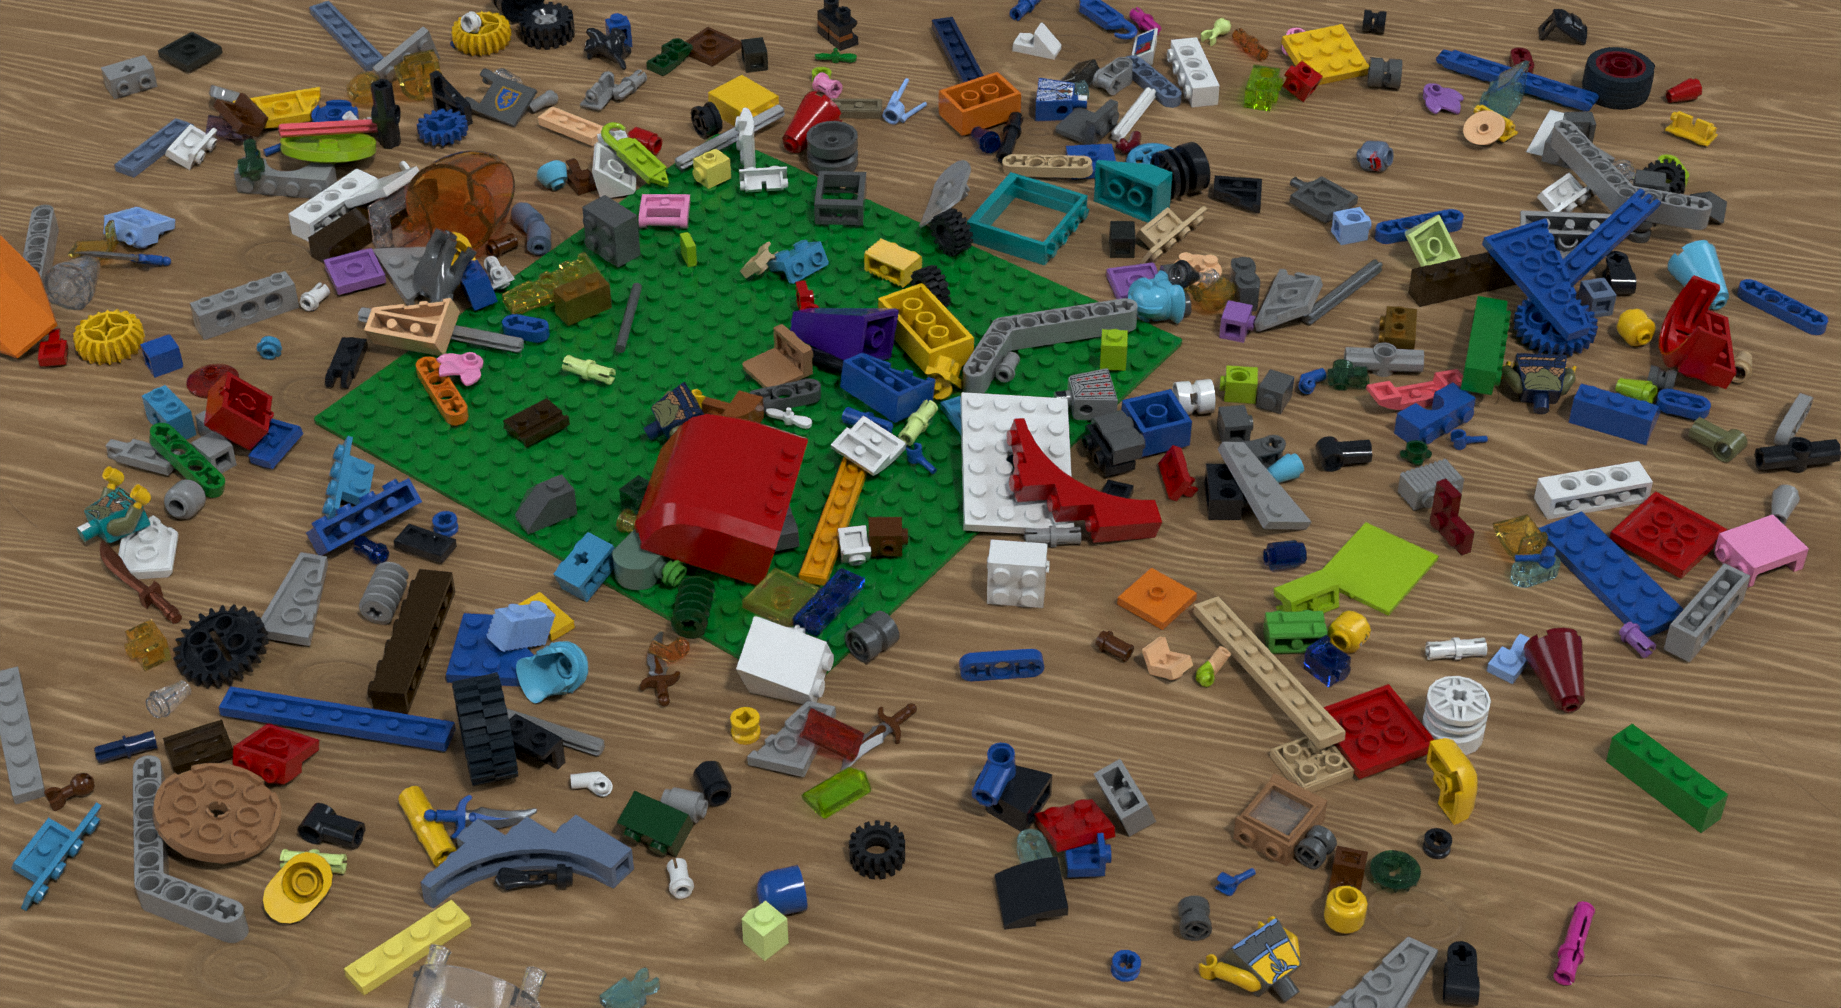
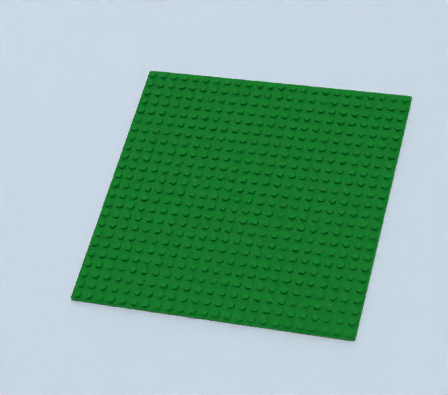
[314,134,1182,676]

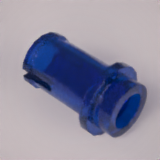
[353,536,389,564]

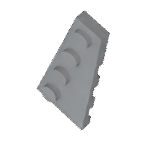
[1218,442,1311,530]
[1328,936,1438,1008]

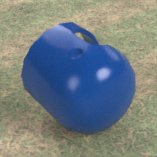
[757,865,808,915]

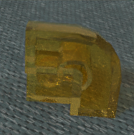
[394,49,442,101]

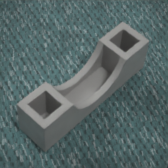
[234,157,337,198]

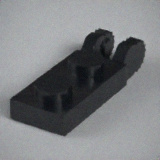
[325,337,368,388]

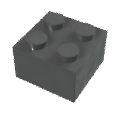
[582,195,640,267]

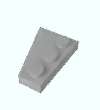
[747,701,836,777]

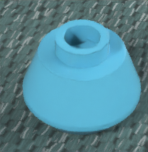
[536,160,567,190]

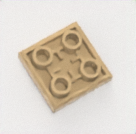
[1270,736,1354,793]

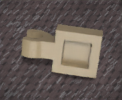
[740,242,778,278]

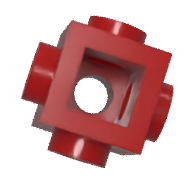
[1282,60,1323,102]

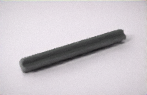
[1301,259,1383,325]

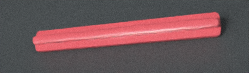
[278,119,378,138]

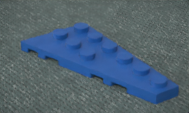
[1482,218,1590,341]

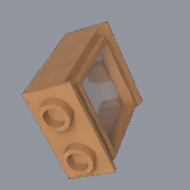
[1233,773,1328,867]

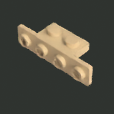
[1136,206,1207,264]

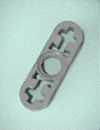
[1774,393,1814,445]

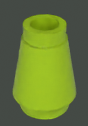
[1615,378,1658,404]

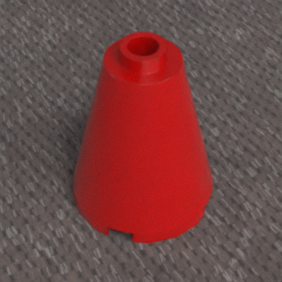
[782,91,842,153]

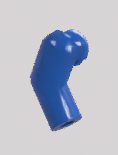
[1298,368,1327,394]

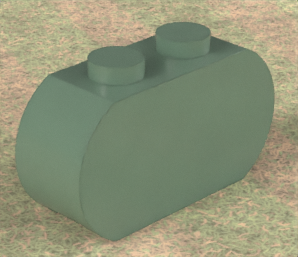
[612,529,675,590]

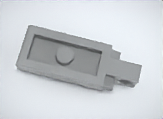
[106,439,181,475]

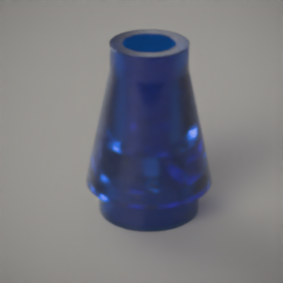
[971,126,1001,153]

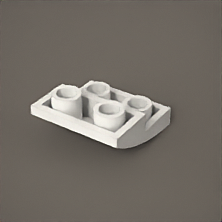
[735,108,756,169]

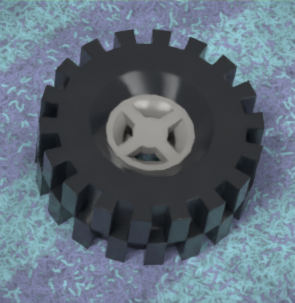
[518,2,575,50]

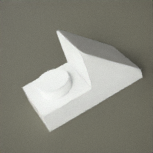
[1013,22,1062,60]

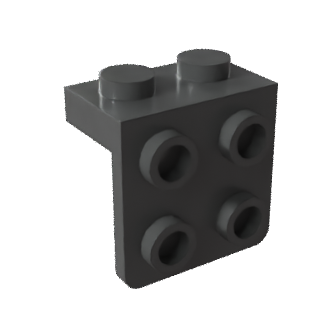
[1055,99,1119,145]

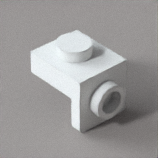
[837,525,871,566]

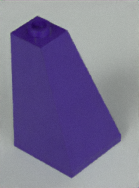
[790,308,899,360]

